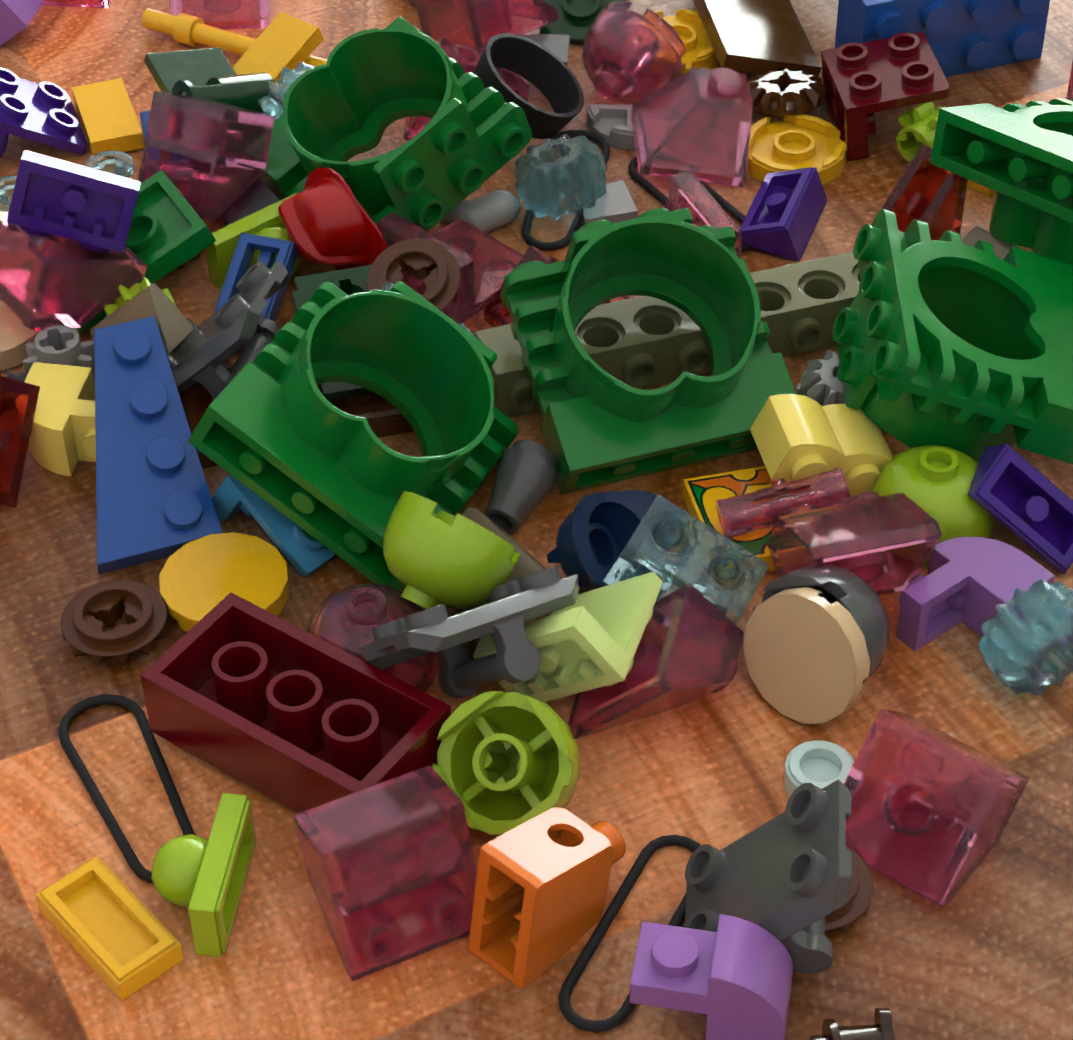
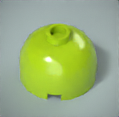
[867,445,994,568]
[383,491,521,611]
[433,691,580,836]

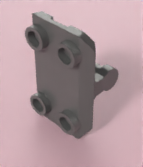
[167,260,290,400]
[359,566,579,699]
[684,779,852,974]

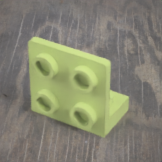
[473,572,663,702]

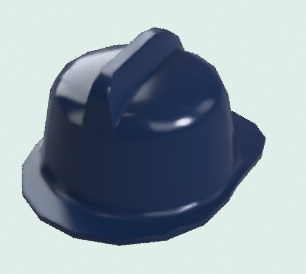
[547,490,686,591]

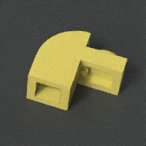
[19,362,96,477]

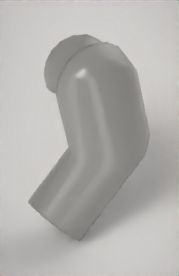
[441,190,521,234]

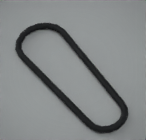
[522,130,610,250]
[58,694,195,883]

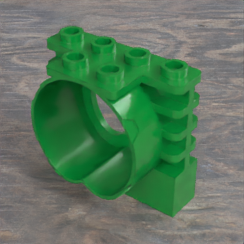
[240,16,532,247]
[930,98,1073,266]
[501,208,796,495]
[832,209,1073,464]
[187,281,519,599]

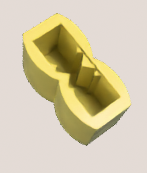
[750,394,894,500]

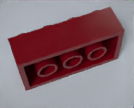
[140,592,451,853]

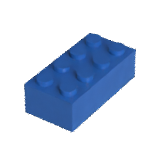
[835,0,1050,77]

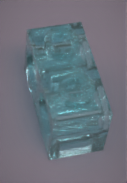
[603,494,770,652]

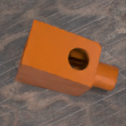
[468,807,626,990]

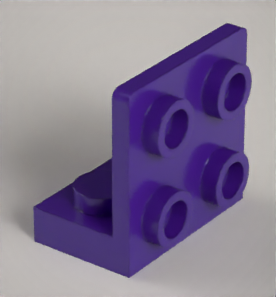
[0,67,88,158]
[6,150,141,253]

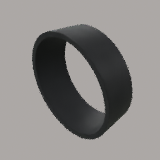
[473,33,584,139]

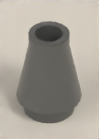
[484,440,558,535]

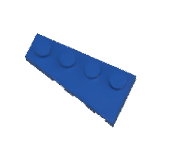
[94,316,222,575]

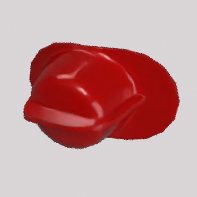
[278,167,388,270]

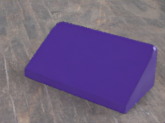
[736,167,827,261]
[967,444,1073,574]

